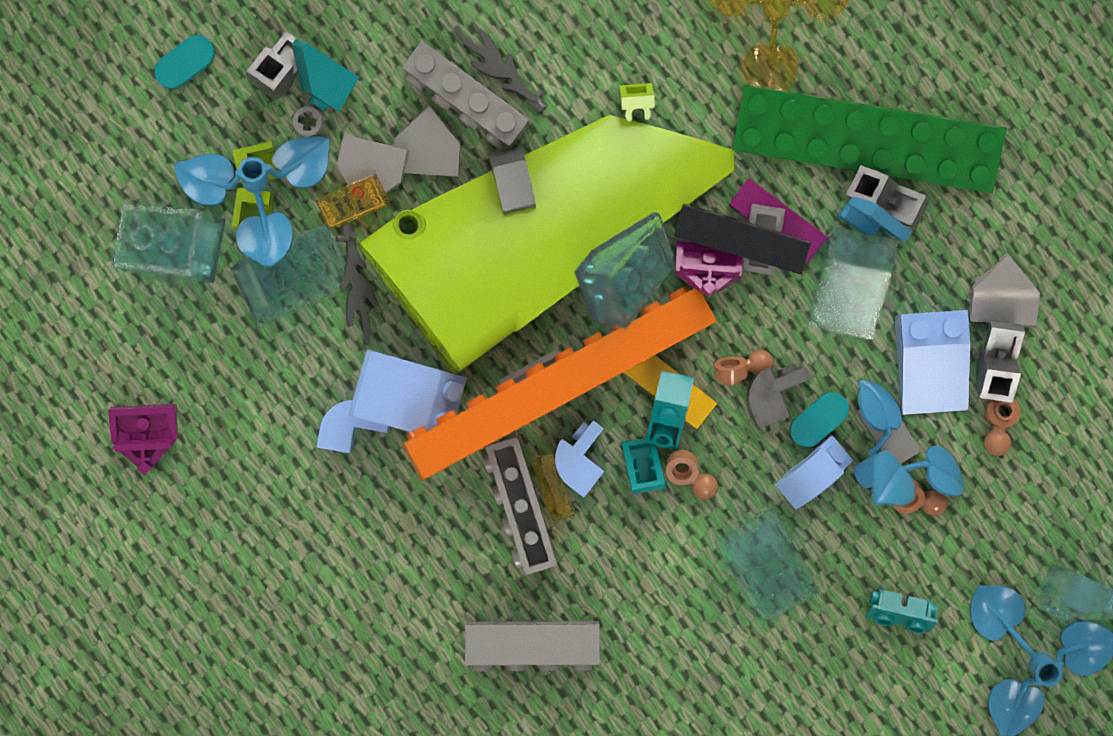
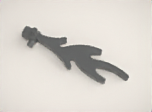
[454,26,548,114]
[336,223,377,345]

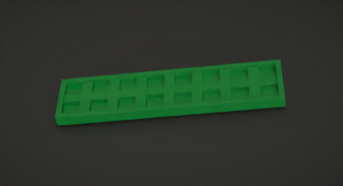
[732,84,1007,194]

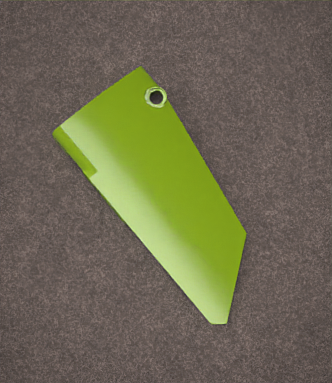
[358,115,734,374]

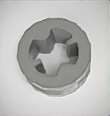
[293,106,324,137]

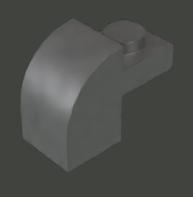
[246,31,298,100]
[846,165,930,229]
[976,321,1025,403]
[746,364,811,429]

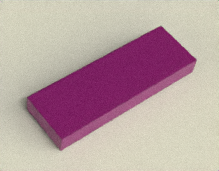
[728,178,828,264]

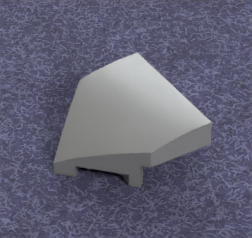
[394,104,461,177]
[337,134,409,208]
[969,253,1040,325]

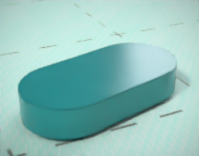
[154,35,215,90]
[789,392,849,447]

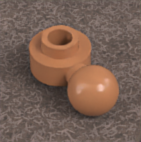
[714,350,774,386]
[984,399,1021,456]
[665,450,718,500]
[893,479,948,516]

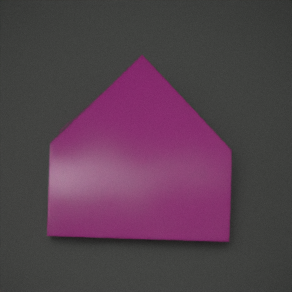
[675,241,743,297]
[108,404,178,476]

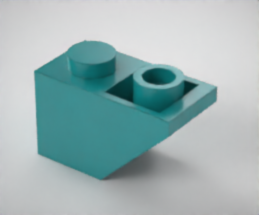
[645,370,694,450]

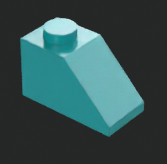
[292,39,359,112]

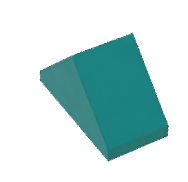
[622,438,666,494]

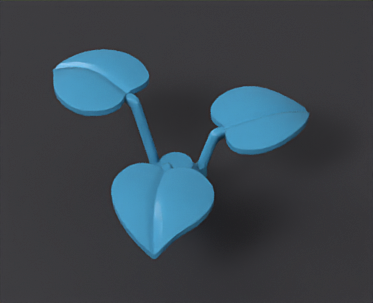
[174,136,330,267]
[854,380,965,506]
[970,585,1113,736]

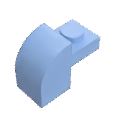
[317,400,391,453]
[555,420,604,497]
[775,435,853,510]

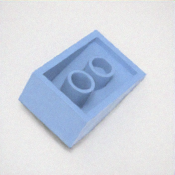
[895,310,970,415]
[349,349,467,432]

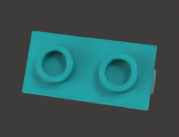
[865,589,938,634]

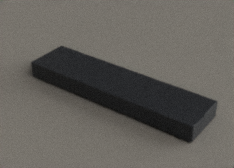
[674,203,812,275]

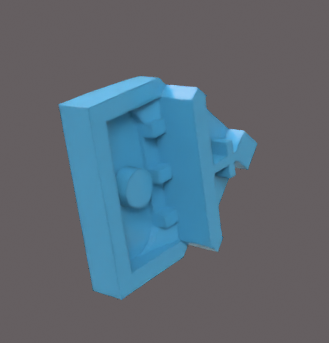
[837,197,912,243]

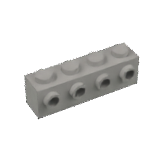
[402,41,530,150]
[482,436,557,575]
[465,621,600,671]

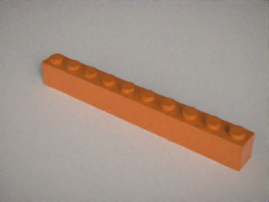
[402,286,717,481]

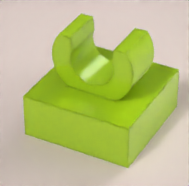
[619,83,655,121]

